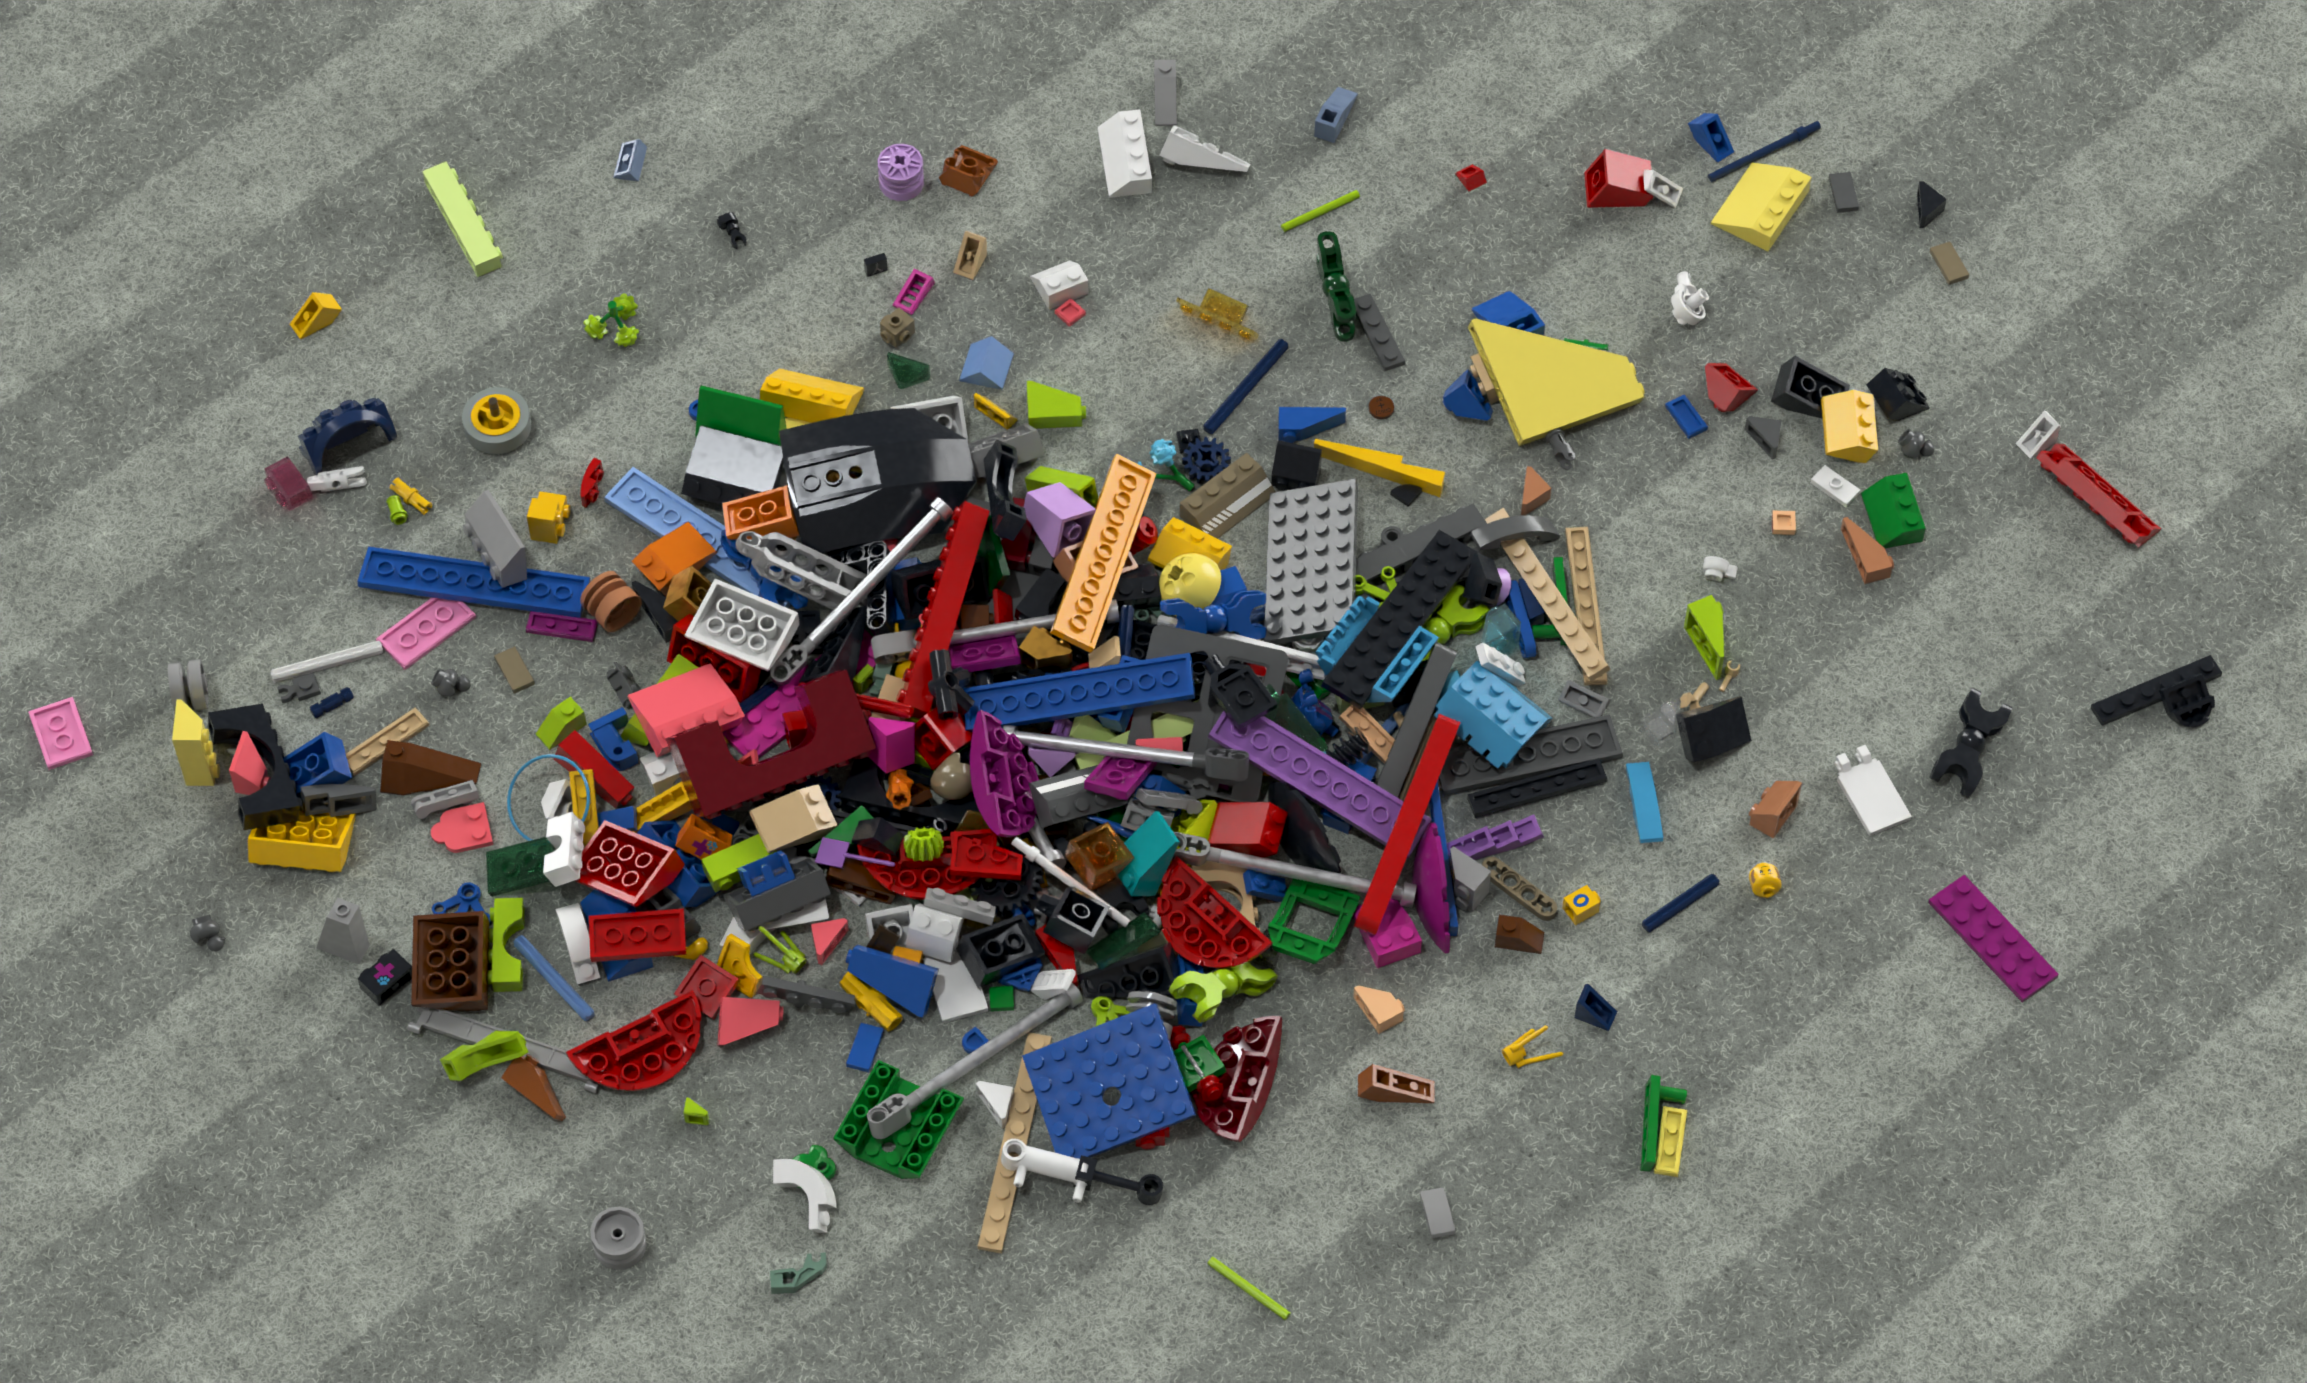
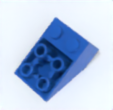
[1472,291,1545,336]

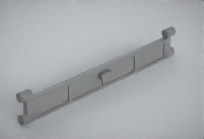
[407,1007,599,1094]

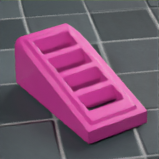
[893,268,935,315]

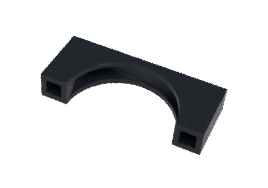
[207,703,303,830]
[841,757,984,835]

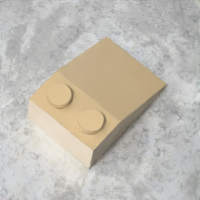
[749,784,837,853]

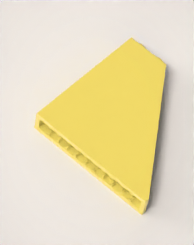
[1468,319,1645,446]

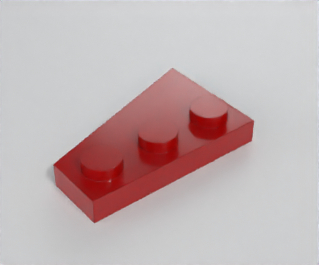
[950,831,1023,880]

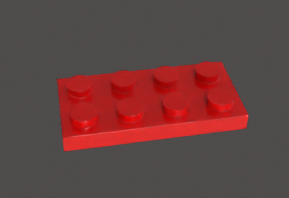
[589,908,687,962]

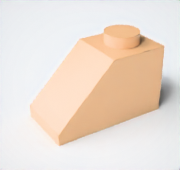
[1353,986,1405,1034]

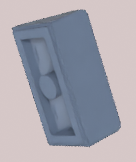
[613,139,647,181]

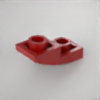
[581,457,604,508]

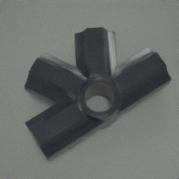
[928,649,975,720]

